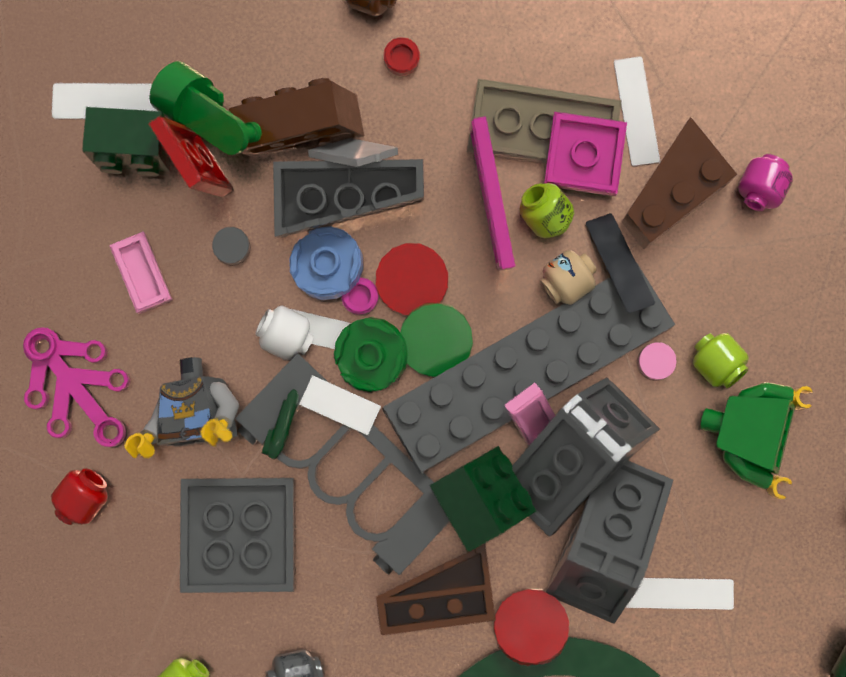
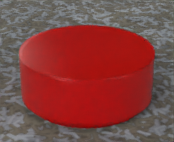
[384,37,420,76]

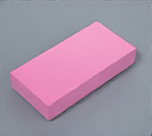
[109,231,172,314]
[504,383,555,446]

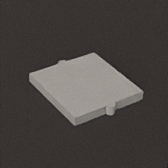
[308,138,398,167]

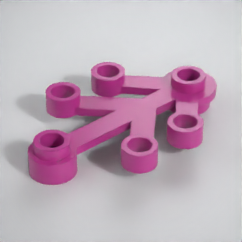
[23,327,130,447]

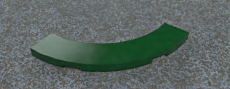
[458,636,660,677]

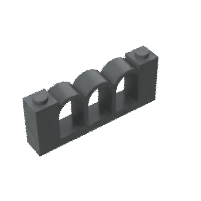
[235,353,450,575]

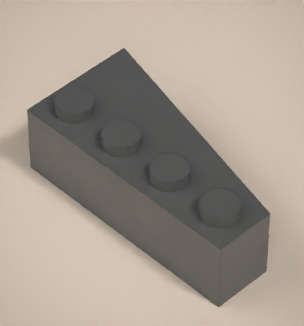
[273,159,424,238]

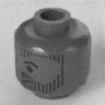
[265,649,323,677]

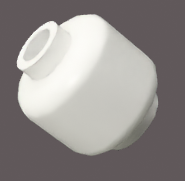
[255,305,313,361]

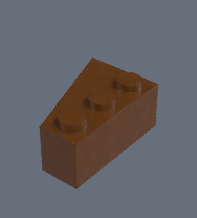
[229,78,364,156]
[622,117,737,249]

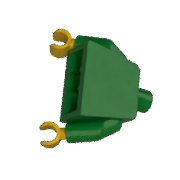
[701,382,813,499]

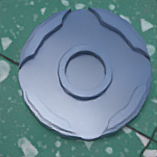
[289,226,363,300]

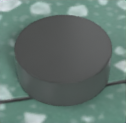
[212,227,250,265]

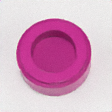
[341,277,378,316]

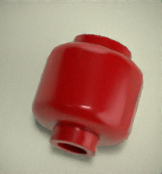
[51,468,108,525]

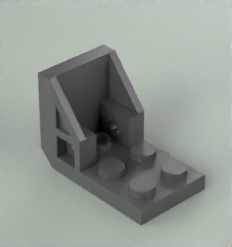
[512,377,660,537]
[546,461,674,624]

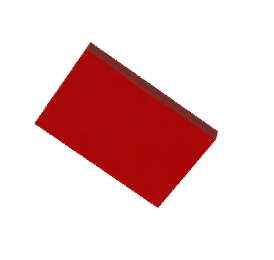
[149,116,233,197]

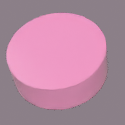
[638,342,677,380]

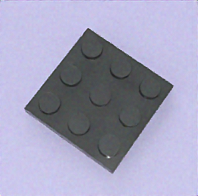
[180,478,294,593]

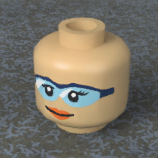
[540,250,597,305]

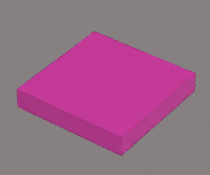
[544,112,627,196]

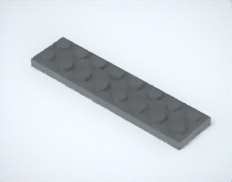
[382,262,675,474]

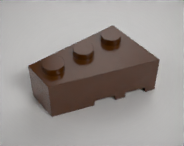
[376,544,496,636]

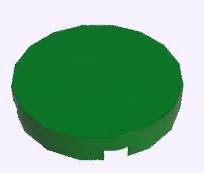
[400,303,473,377]
[334,317,408,392]

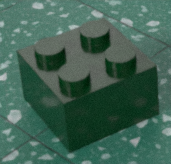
[82,107,170,176]
[429,446,536,552]

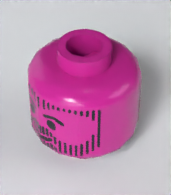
[738,154,793,211]

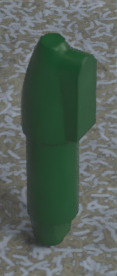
[262,389,299,459]

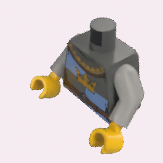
[124,357,239,458]

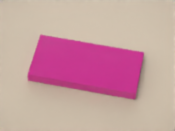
[469,116,515,271]

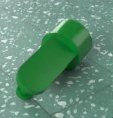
[149,61,262,155]

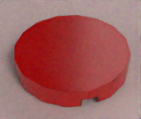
[376,243,448,316]
[494,589,569,666]

